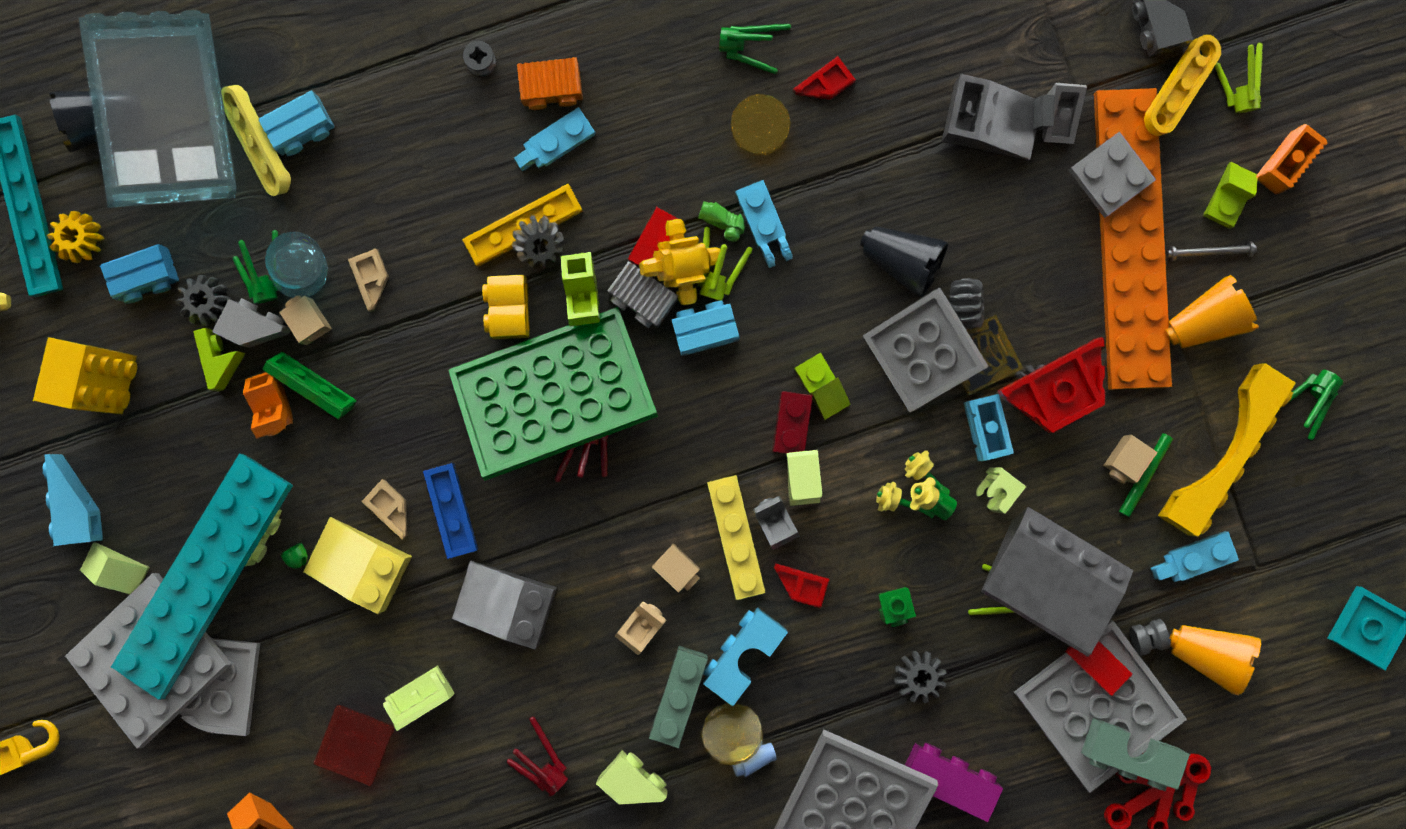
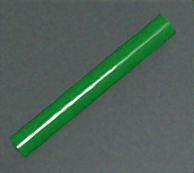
[1118,433,1173,517]

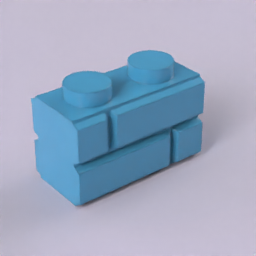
[100,244,179,304]

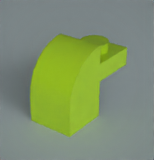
[561,252,600,326]

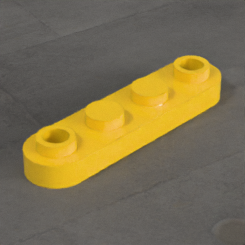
[1144,35,1221,136]

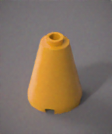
[1166,275,1259,348]
[1170,625,1261,696]

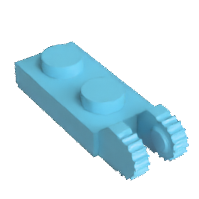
[735,180,793,268]

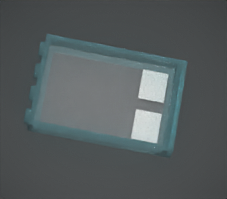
[79,10,237,208]

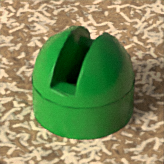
[280,543,308,569]

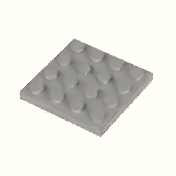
[65,573,232,749]
[1014,620,1187,793]
[774,729,938,829]

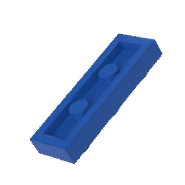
[423,463,478,559]

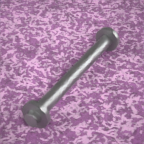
[1166,241,1257,261]

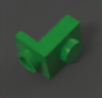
[878,587,916,627]

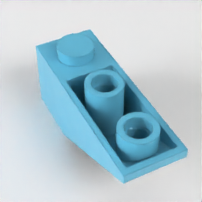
[43,454,103,546]

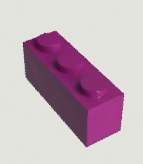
[905,742,1003,822]

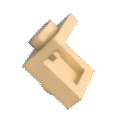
[615,602,666,655]

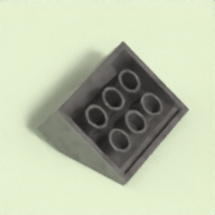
[981,507,1133,656]

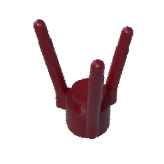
[554,435,608,482]
[507,716,568,796]

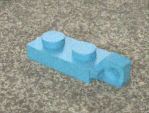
[514,107,596,171]
[1150,531,1239,582]

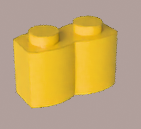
[482,275,529,339]

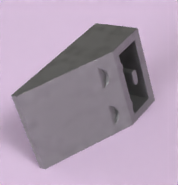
[942,74,1037,160]

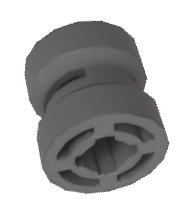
[1129,619,1171,656]

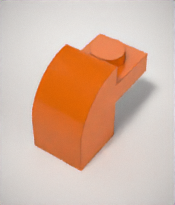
[243,372,293,439]

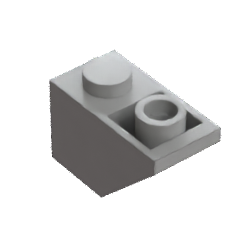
[212,298,291,348]

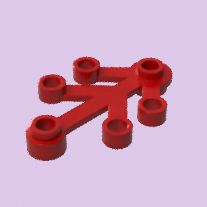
[1104,752,1211,829]

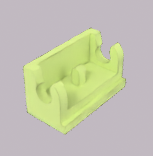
[976,467,1026,514]
[383,666,455,731]

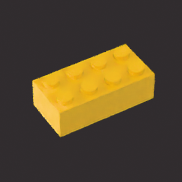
[33,337,137,414]

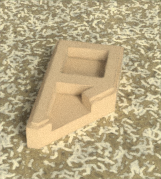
[348,249,389,312]
[361,479,407,540]

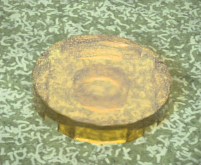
[731,94,791,155]
[701,703,763,765]

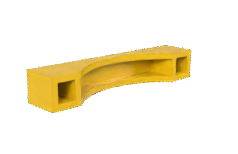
[1158,363,1296,537]

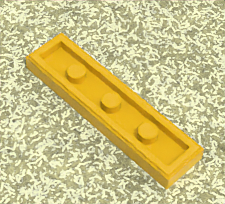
[462,184,583,267]

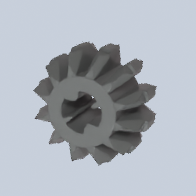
[512,215,564,268]
[176,275,231,327]
[949,278,985,329]
[894,651,947,703]

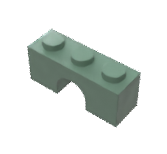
[649,646,708,748]
[1081,718,1190,791]

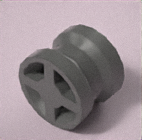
[463,41,496,77]

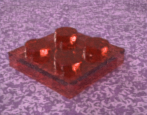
[314,705,395,786]

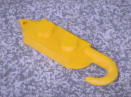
[0,720,60,775]

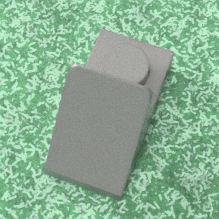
[1042,83,1087,144]

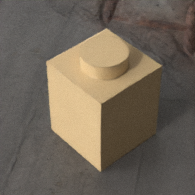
[279,296,332,345]
[1104,435,1158,484]
[652,543,700,593]

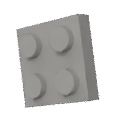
[1069,131,1156,218]

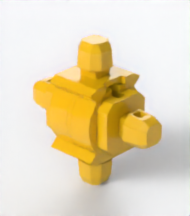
[639,219,720,305]

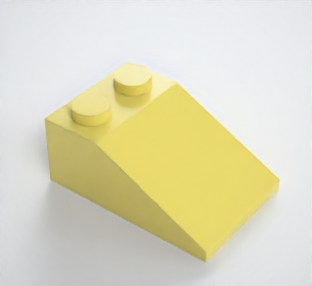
[303,517,412,614]

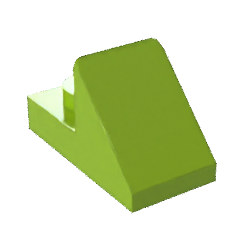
[1203,162,1258,229]
[193,328,245,391]
[794,353,851,420]

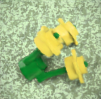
[876,450,957,520]

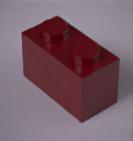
[772,391,813,454]

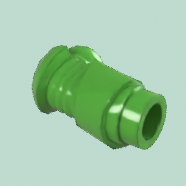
[698,201,745,242]

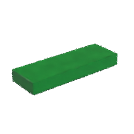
[263,352,357,420]

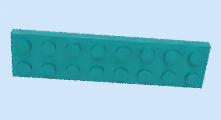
[111,453,293,700]

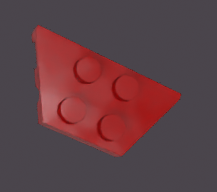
[997,337,1105,433]

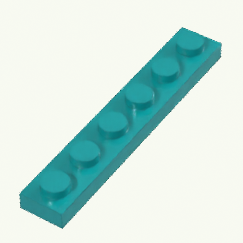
[0,115,63,297]

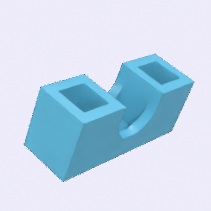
[703,607,788,706]

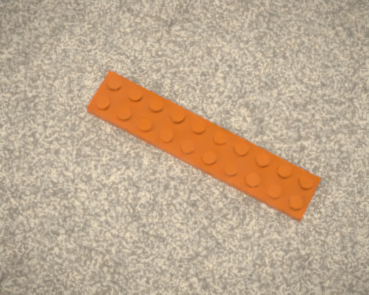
[1094,88,1172,390]

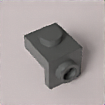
[753,496,800,550]

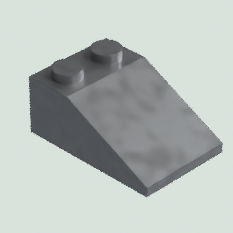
[452,561,557,649]

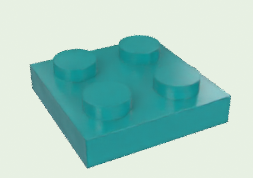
[1327,586,1406,671]

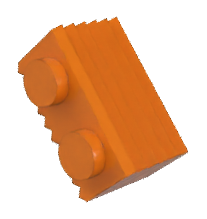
[517,57,583,110]
[1256,124,1327,194]

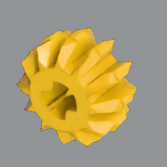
[46,211,104,263]

